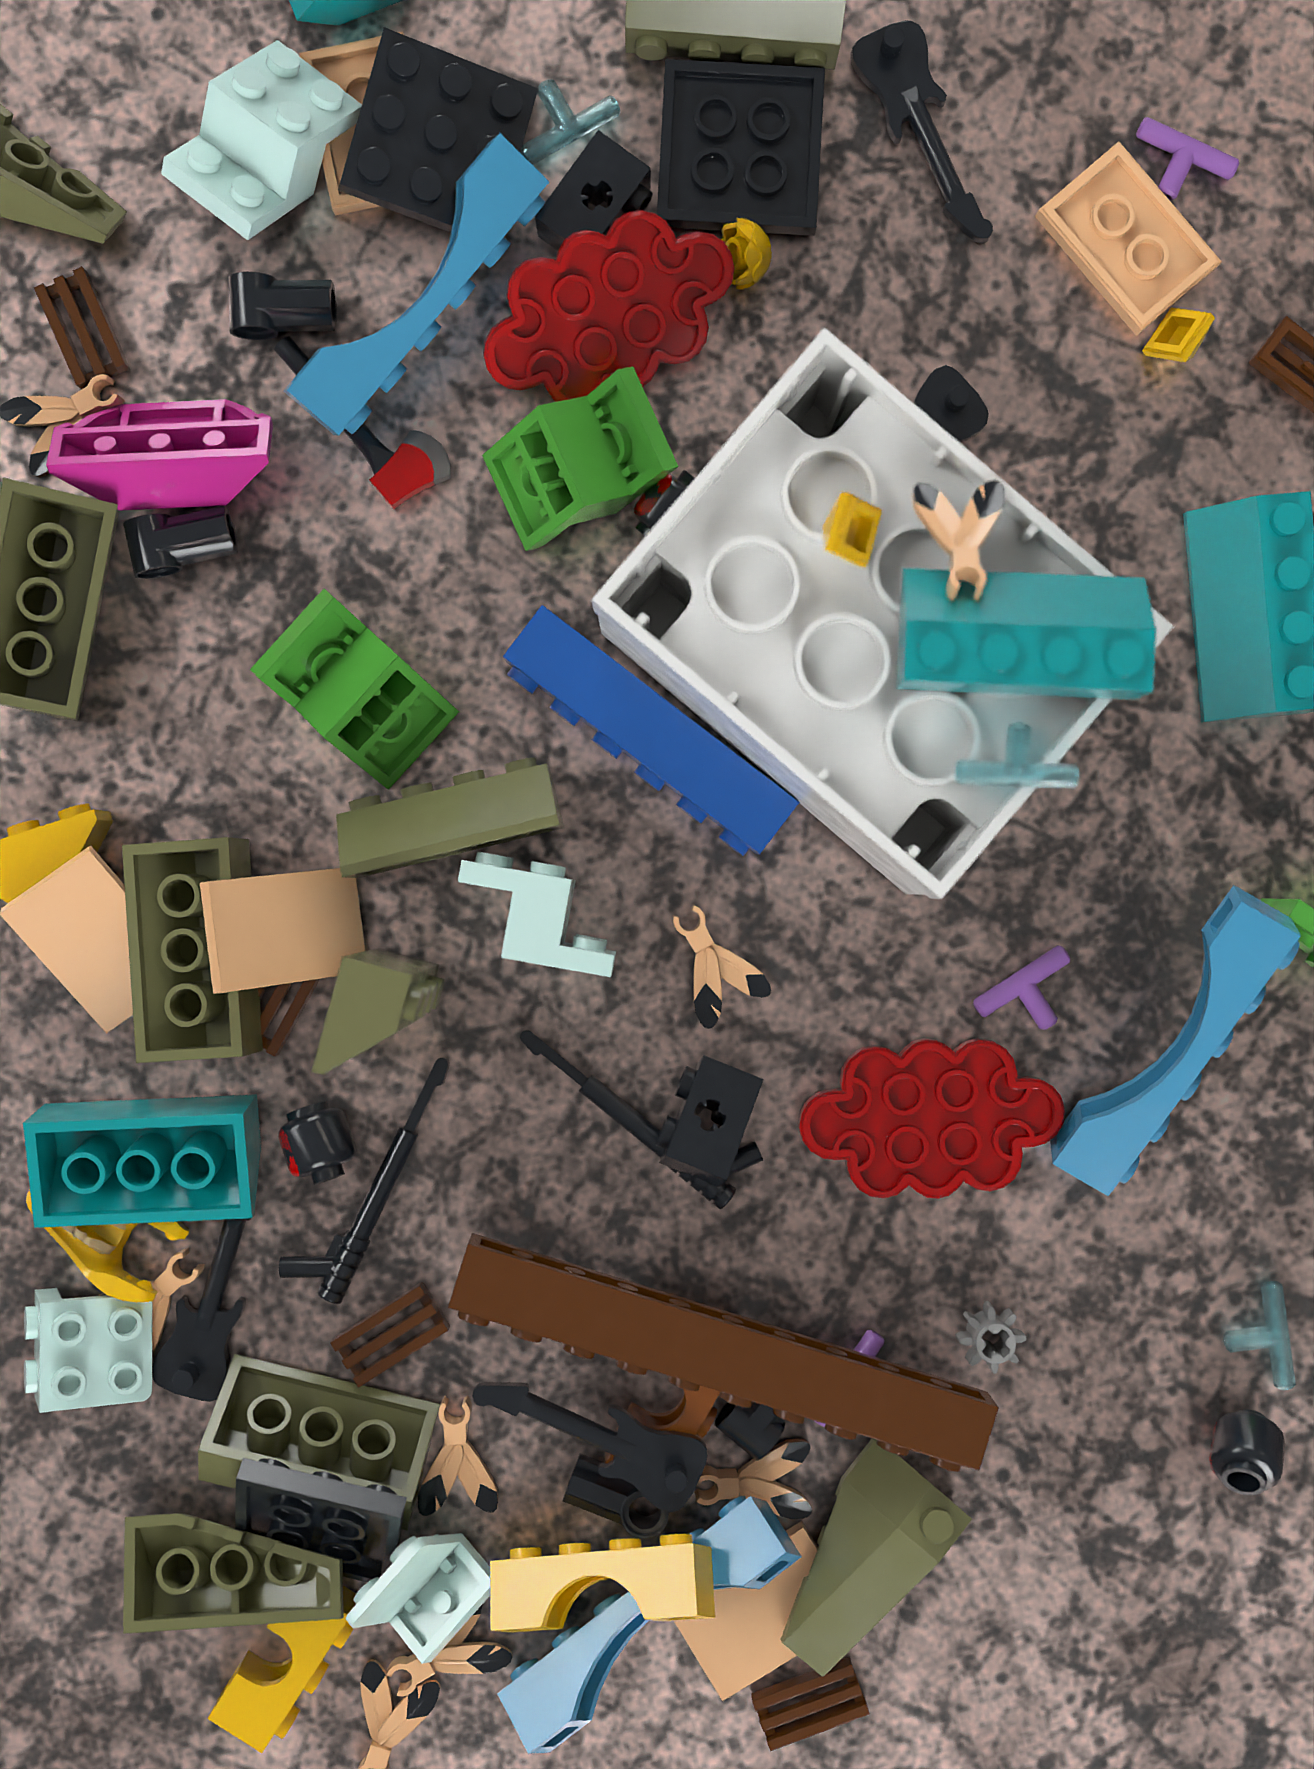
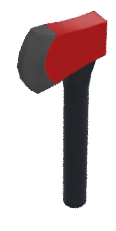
[274,336,451,510]

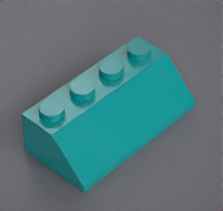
[1183,491,1314,723]
[896,568,1156,699]
[23,1094,261,1228]

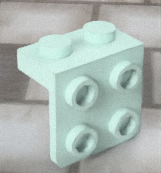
[24,1288,152,1413]
[345,1533,490,1664]

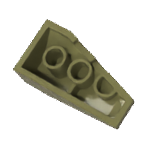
[0,104,127,244]
[780,1438,972,1677]
[123,1513,344,1634]

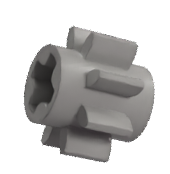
[955,1301,1026,1374]

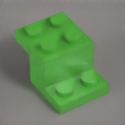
[482,367,679,551]
[250,589,459,790]

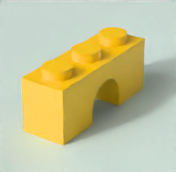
[207,1585,356,1753]

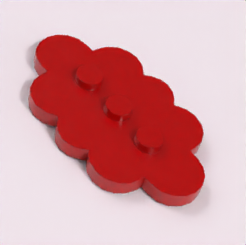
[483,210,735,402]
[798,1038,1065,1199]

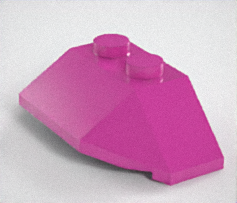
[46,399,273,511]

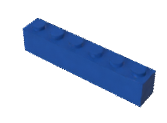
[503,605,800,856]

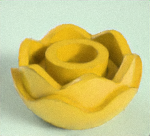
[721,218,772,289]

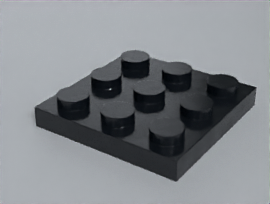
[338,27,538,232]
[657,59,825,236]
[235,1458,407,1582]

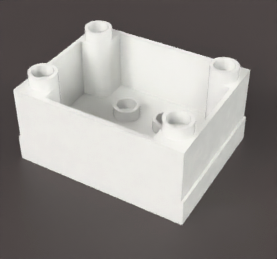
[592,327,1174,899]

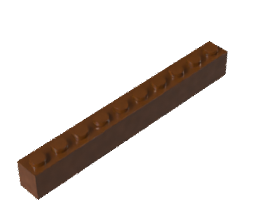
[448,1233,999,1472]

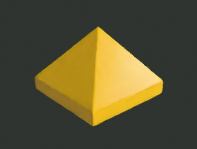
[1142,307,1215,362]
[822,491,882,568]

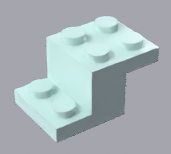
[161,40,362,240]
[458,851,616,977]

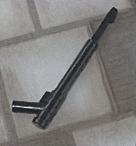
[520,1030,763,1209]
[279,1057,450,1304]

